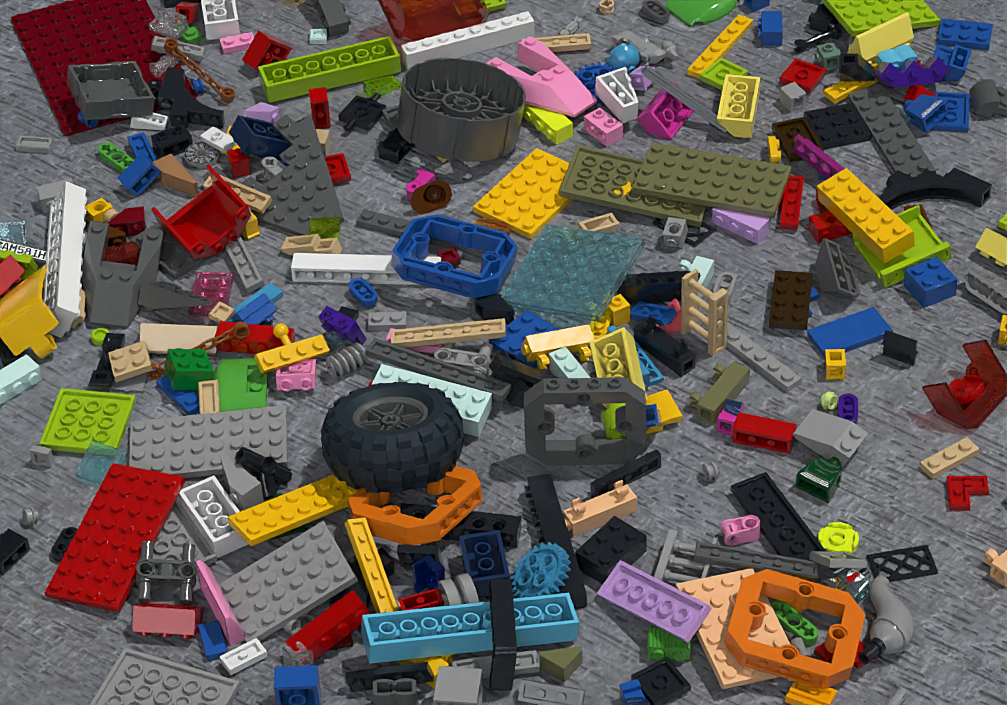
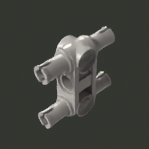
[434,342,493,376]

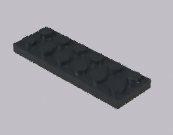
[731,472,827,562]

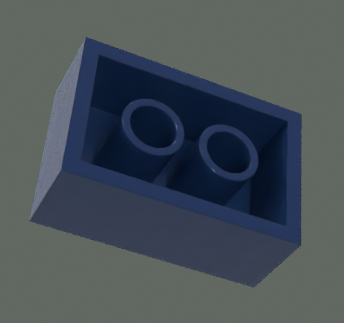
[229,115,292,161]
[459,530,510,597]

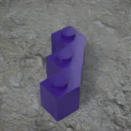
[873,57,950,87]

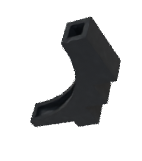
[879,168,992,210]

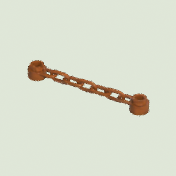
[164,38,235,103]
[147,321,249,380]

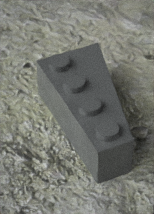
[310,0,351,37]

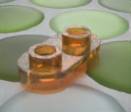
[475,218,510,236]

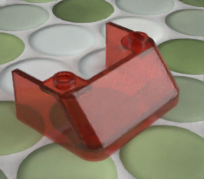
[922,340,1007,430]

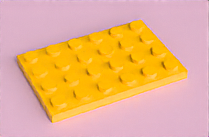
[473,148,574,239]

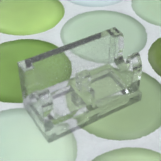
[282,642,314,667]

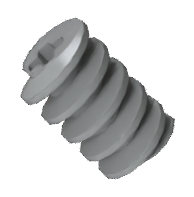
[326,343,369,380]

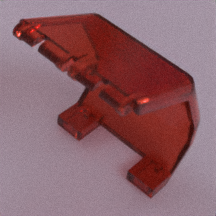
[378,0,490,42]

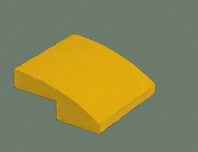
[646,390,682,434]

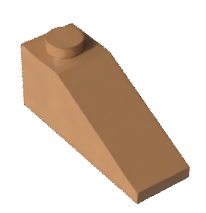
[153,154,199,197]

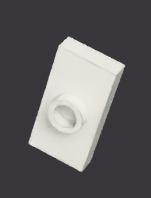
[200,127,237,153]

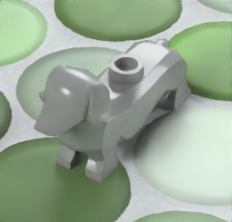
[612,31,679,66]

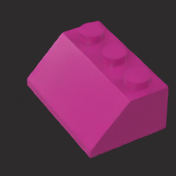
[637,82,693,140]

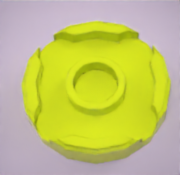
[818,522,859,554]

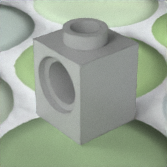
[663,217,688,248]

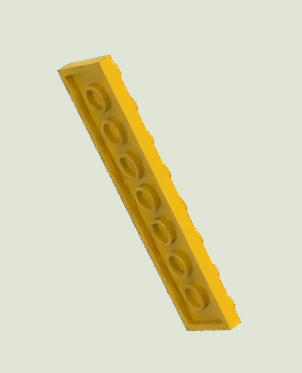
[227,474,360,546]

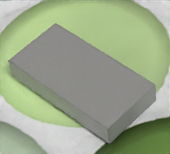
[15,135,54,154]

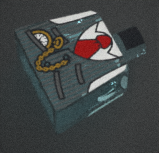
[821,568,871,605]

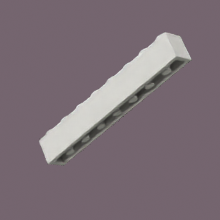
[401,11,535,70]
[291,253,441,285]

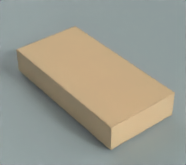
[198,380,220,414]

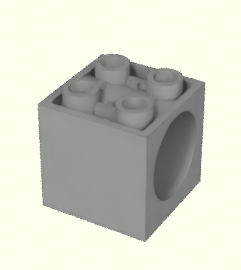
[433,666,484,705]

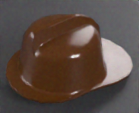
[410,180,452,214]

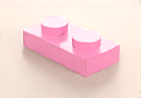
[219,32,254,54]

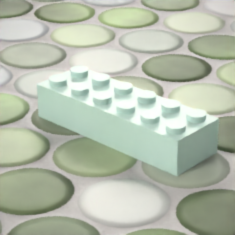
[371,364,492,437]

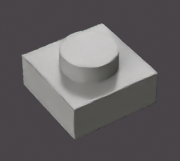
[30,445,54,468]

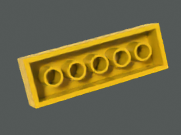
[817,168,915,264]

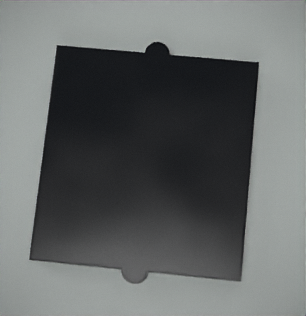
[882,330,918,366]

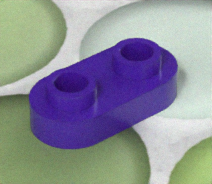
[838,393,858,424]

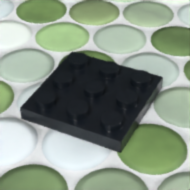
[803,102,871,149]

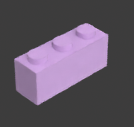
[712,207,771,244]

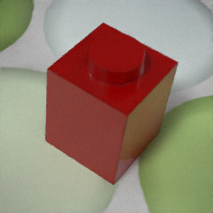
[176,2,198,24]
[227,149,251,179]

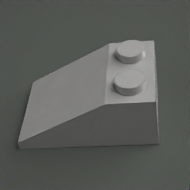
[792,409,868,469]
[219,452,264,512]

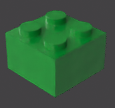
[164,348,214,390]

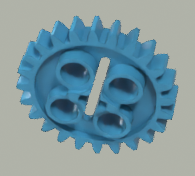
[510,542,571,598]

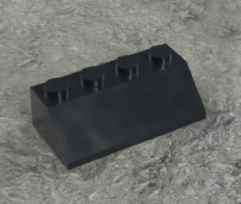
[614,271,701,304]

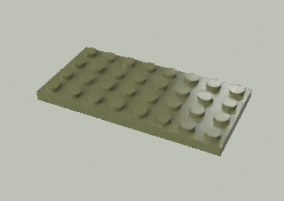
[632,143,792,218]
[559,145,707,227]

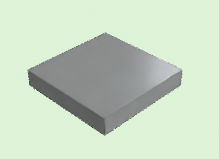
[809,551,867,568]

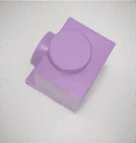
[629,66,655,91]

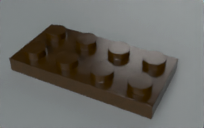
[769,270,813,330]

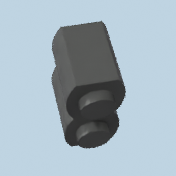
[373,678,417,705]

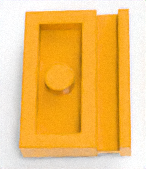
[785,681,837,705]

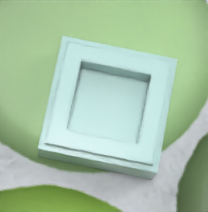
[309,29,327,44]

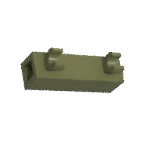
[689,362,750,425]

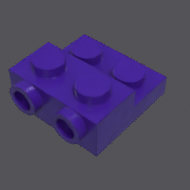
[318,306,367,345]

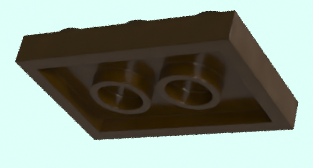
[772,117,824,162]

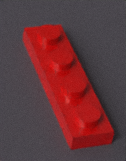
[780,175,804,230]

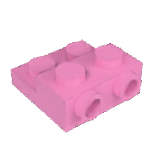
[276,359,317,392]

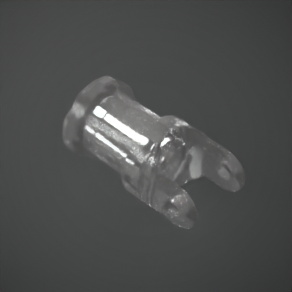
[149,54,180,77]

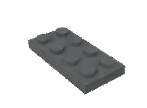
[130,223,204,280]

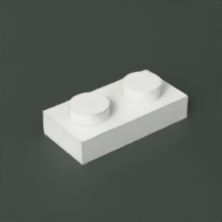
[220,638,268,675]

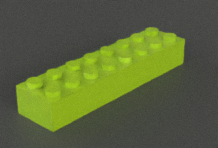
[258,36,401,103]

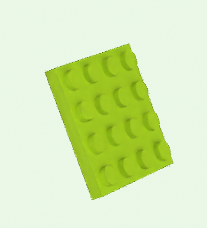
[39,388,136,457]

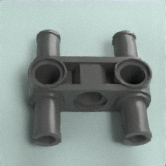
[136,541,197,605]

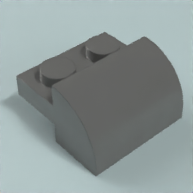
[969,79,1007,118]

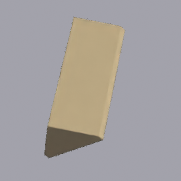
[140,323,218,356]

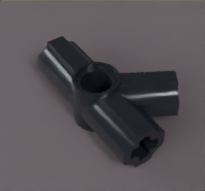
[235,447,293,497]

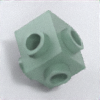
[815,43,841,71]

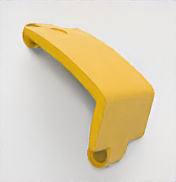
[0,265,59,359]

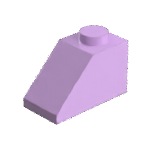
[243,102,280,123]

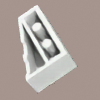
[595,67,638,124]

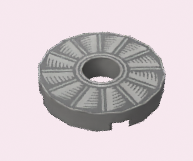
[184,141,220,169]

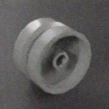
[438,573,479,606]

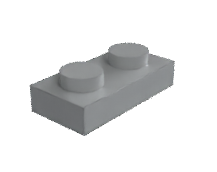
[368,311,407,331]

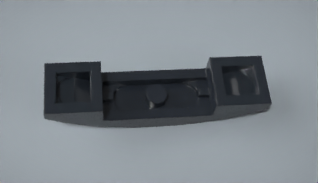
[89,333,125,387]

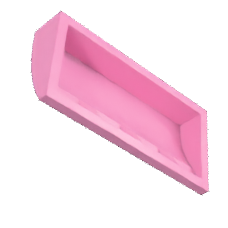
[196,560,245,646]

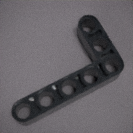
[489,579,517,691]

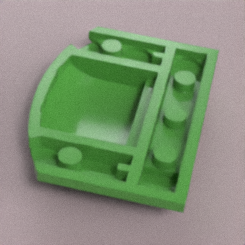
[664,0,740,27]
[212,358,268,412]

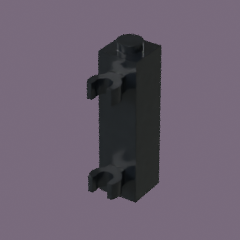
[634,315,695,377]

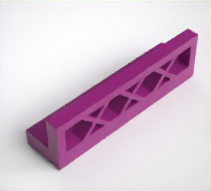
[793,134,845,179]

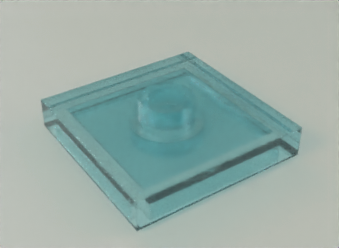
[75,440,129,485]

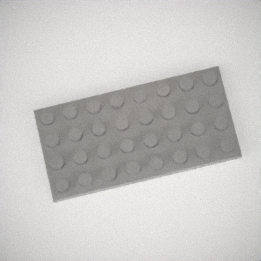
[129,405,288,478]

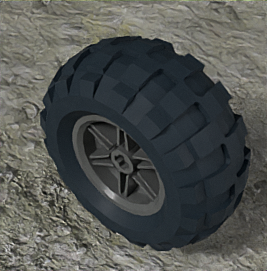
[321,382,464,493]

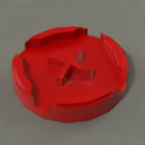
[945,375,984,404]

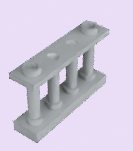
[654,529,718,583]

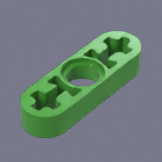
[98,142,134,173]
[771,600,818,646]

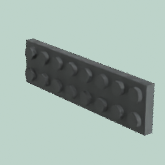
[848,84,936,178]

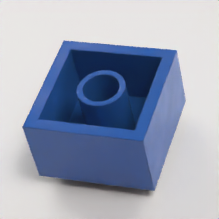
[903,257,958,308]
[274,665,321,705]

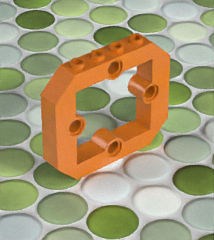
[348,466,482,545]
[724,569,865,689]

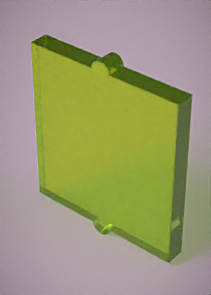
[309,216,340,240]

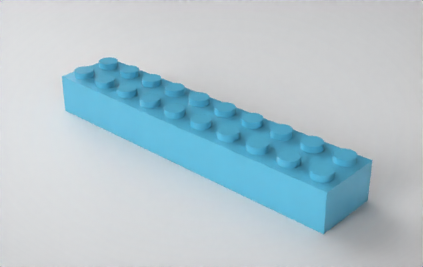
[361,593,579,664]

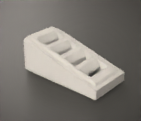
[130,113,169,130]

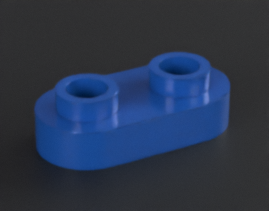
[349,278,378,307]

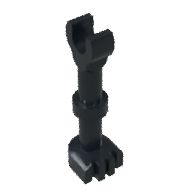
[794,22,841,54]

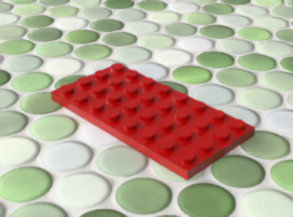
[44,463,185,612]

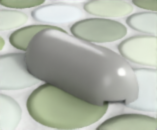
[964,267,1007,315]

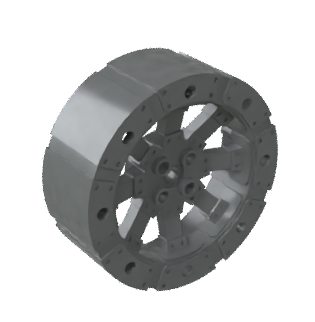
[396,58,526,162]

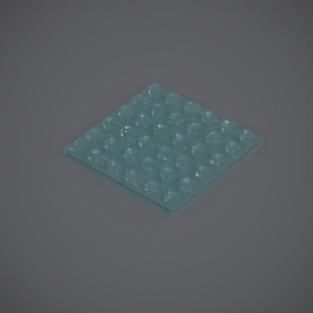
[501,224,646,322]

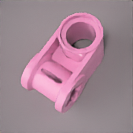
[720,515,760,546]

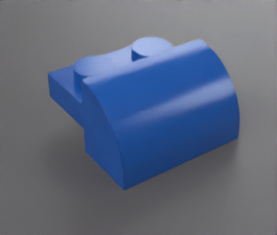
[933,44,972,82]

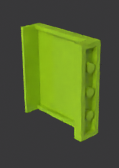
[852,205,952,288]

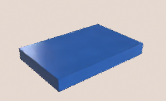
[932,92,970,132]

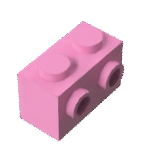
[584,108,623,147]

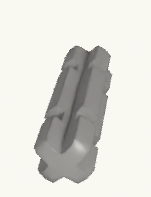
[559,16,582,36]

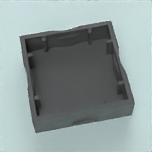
[67,61,154,120]

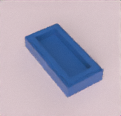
[198,620,227,661]

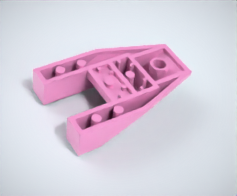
[486,36,597,117]

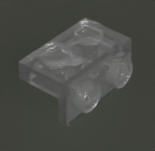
[148,6,188,40]

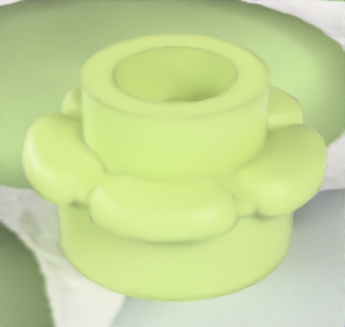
[821,391,838,410]

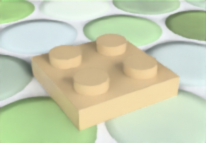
[108,341,153,382]

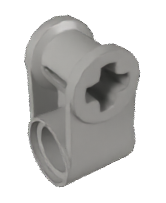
[262,157,287,181]

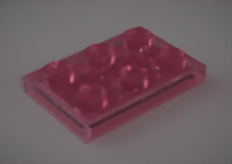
[188,272,234,316]

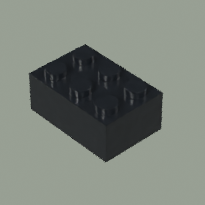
[575,516,647,585]

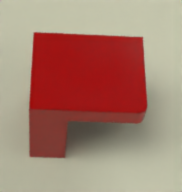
[903,85,936,102]

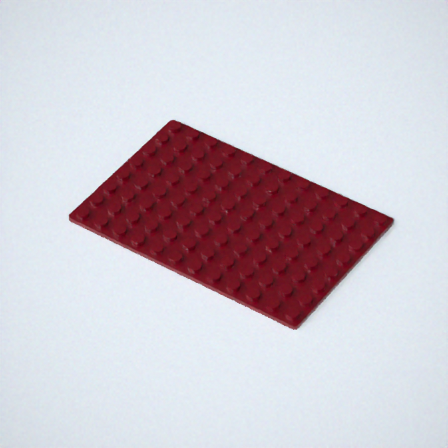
[11,0,197,136]

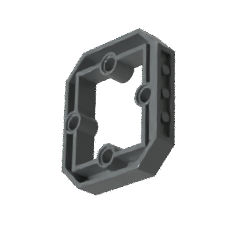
[524,377,646,465]

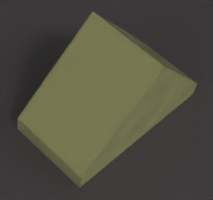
[539,647,582,682]

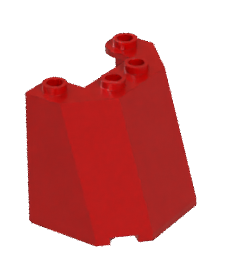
[151,164,251,259]

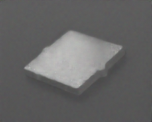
[112,372,148,394]

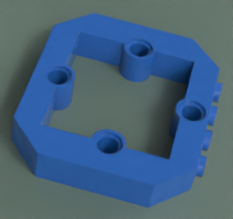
[391,214,518,299]

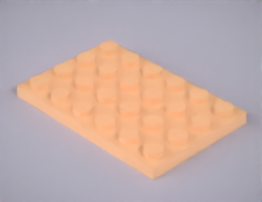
[675,568,791,690]

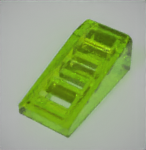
[363,76,402,98]

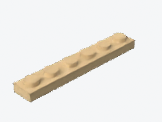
[391,318,506,348]

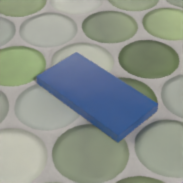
[807,307,893,358]

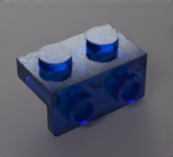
[412,554,445,593]

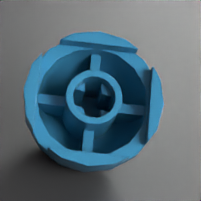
[605,42,640,75]

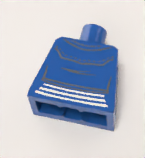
[904,94,949,133]

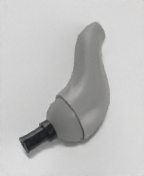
[858,575,914,664]

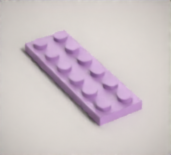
[596,560,712,643]

